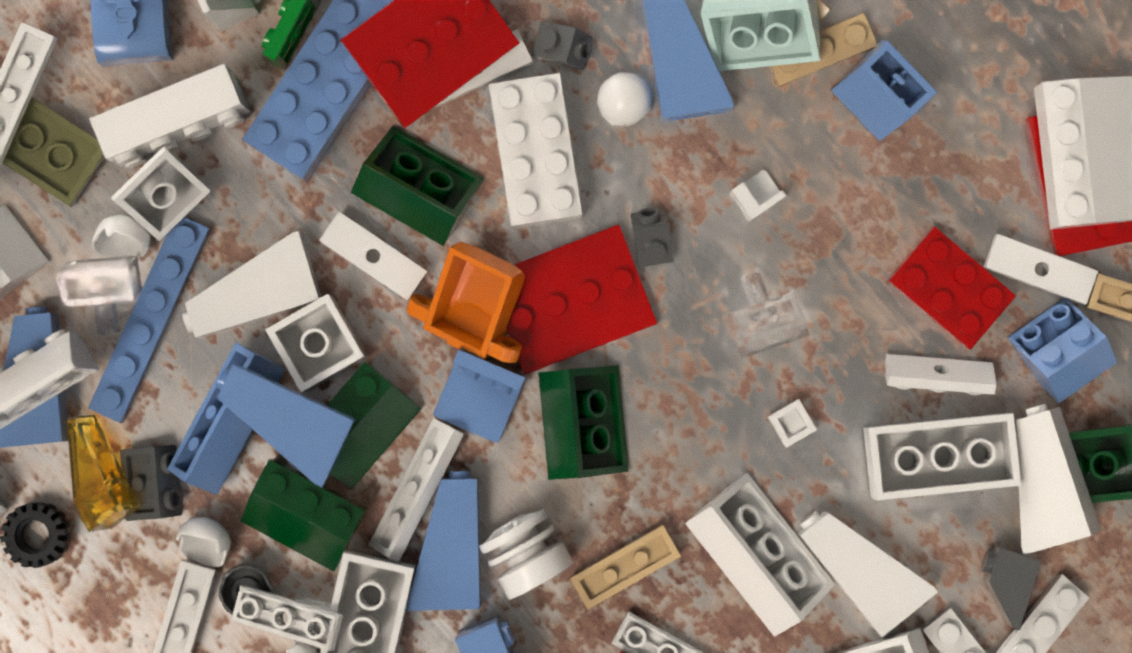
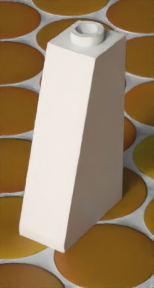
[182,231,322,339]
[1016,404,1101,555]
[797,511,938,637]

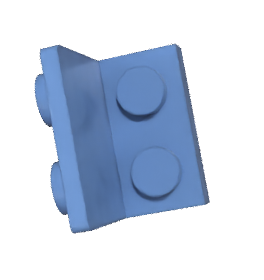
[433,349,526,443]

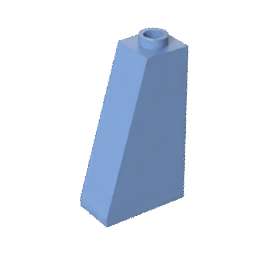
[642,0,734,123]
[0,307,70,448]
[215,364,355,487]
[407,471,481,611]

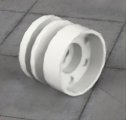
[479,509,574,600]

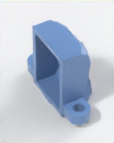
[90,0,173,67]

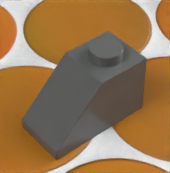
[981,545,1041,630]

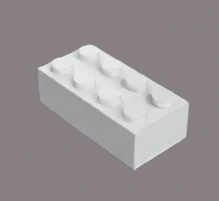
[89,63,251,169]
[489,73,582,229]
[863,413,1021,500]
[320,549,417,653]

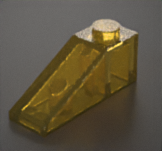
[67,415,141,532]

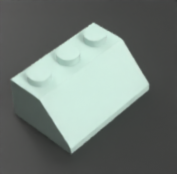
[701,0,821,71]

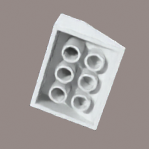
[1034,76,1132,230]
[0,329,99,430]

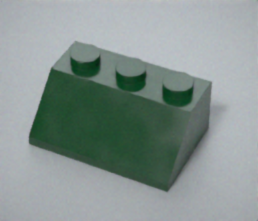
[351,126,485,246]
[327,362,422,489]
[538,365,629,480]
[240,458,369,572]

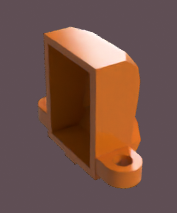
[406,241,525,363]

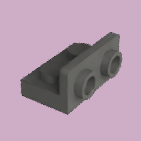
[120,445,182,521]

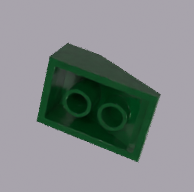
[1068,424,1132,503]

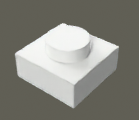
[767,399,817,448]

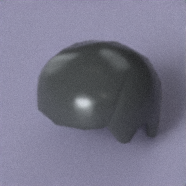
[218,563,273,615]

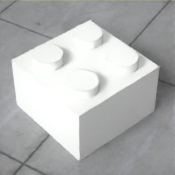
[265,294,368,392]

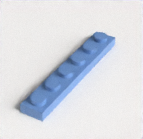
[88,217,211,423]

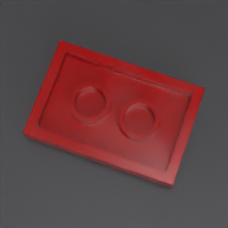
[887,226,1016,350]

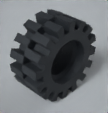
[0,502,71,568]

